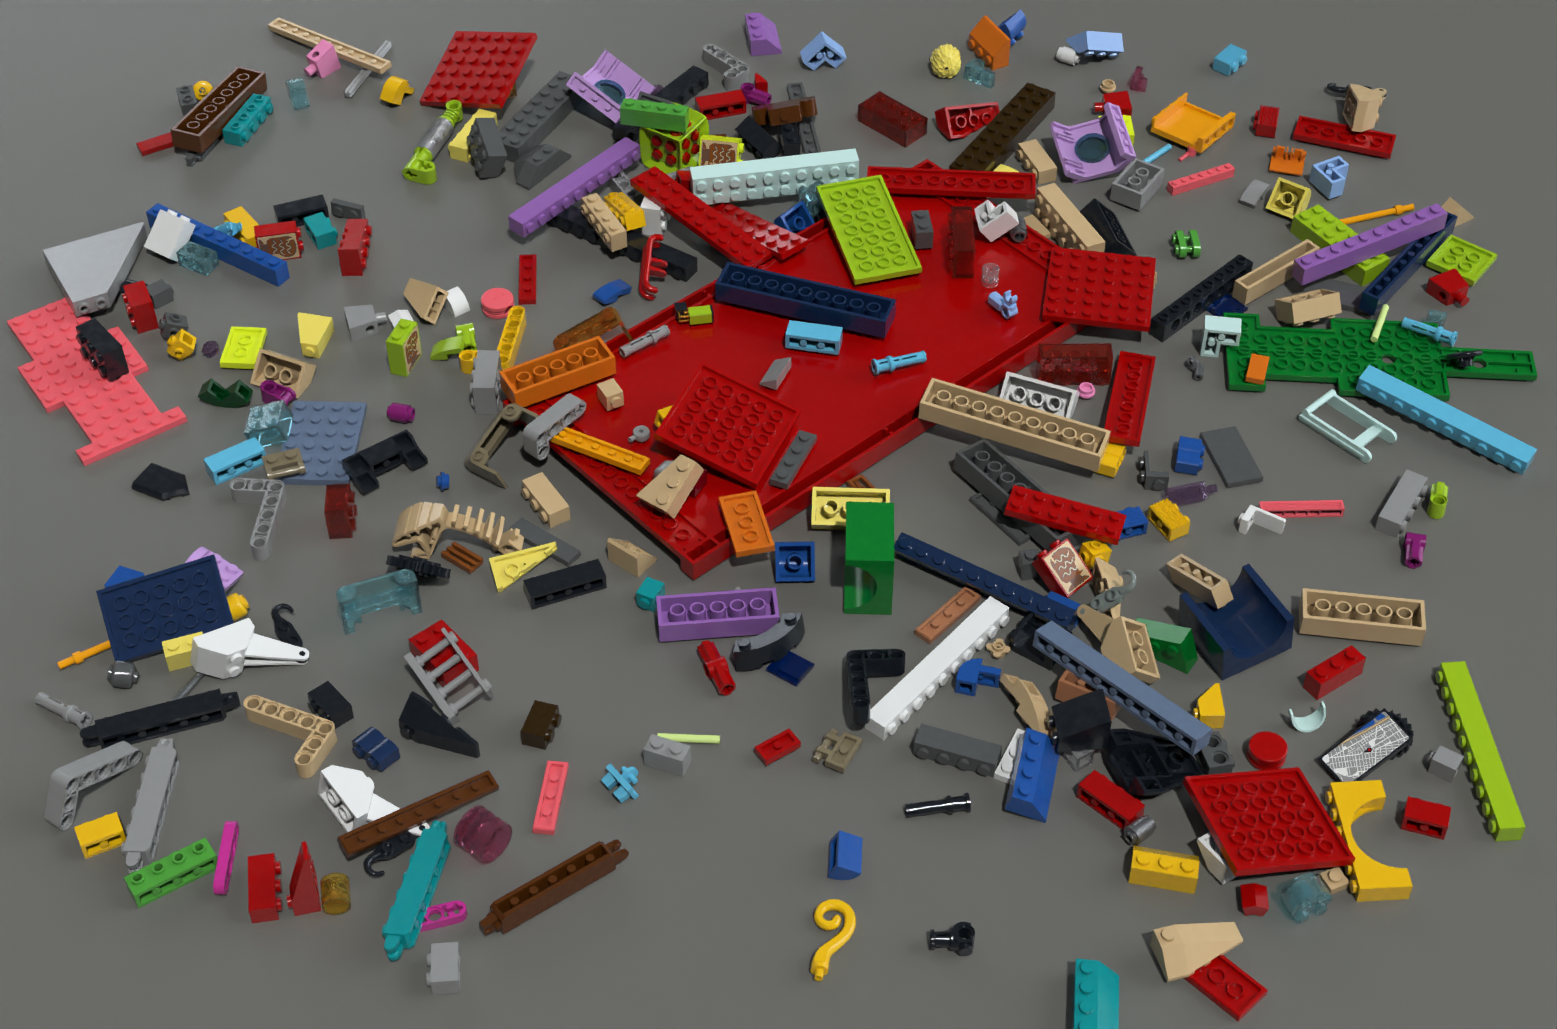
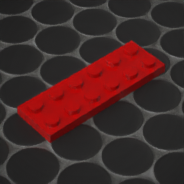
[1293,116,1396,159]
[1004,485,1126,545]

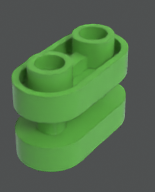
[1171,230,1201,258]

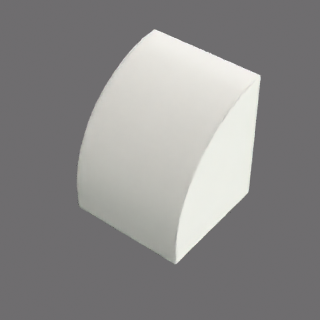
[444,286,470,317]

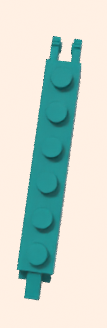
[382,821,451,961]

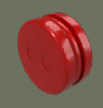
[1247,731,1288,770]

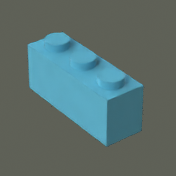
[785,320,843,355]
[203,437,266,485]

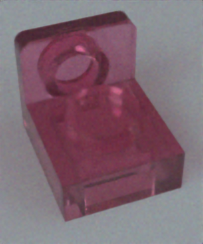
[1130,66,1148,93]

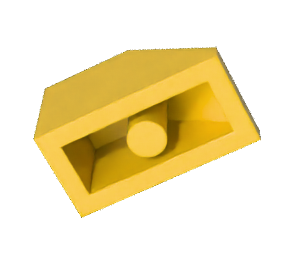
[1192,683,1225,729]

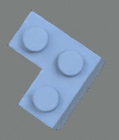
[800,31,847,70]
[1309,156,1349,199]

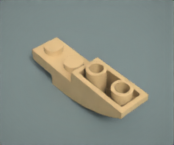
[1000,673,1052,738]

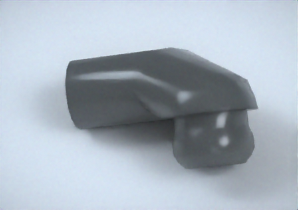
[1186,357,1204,381]

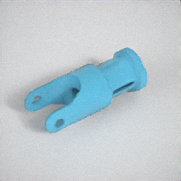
[214,222,242,236]

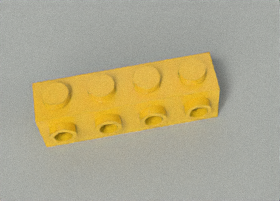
[603,192,646,231]

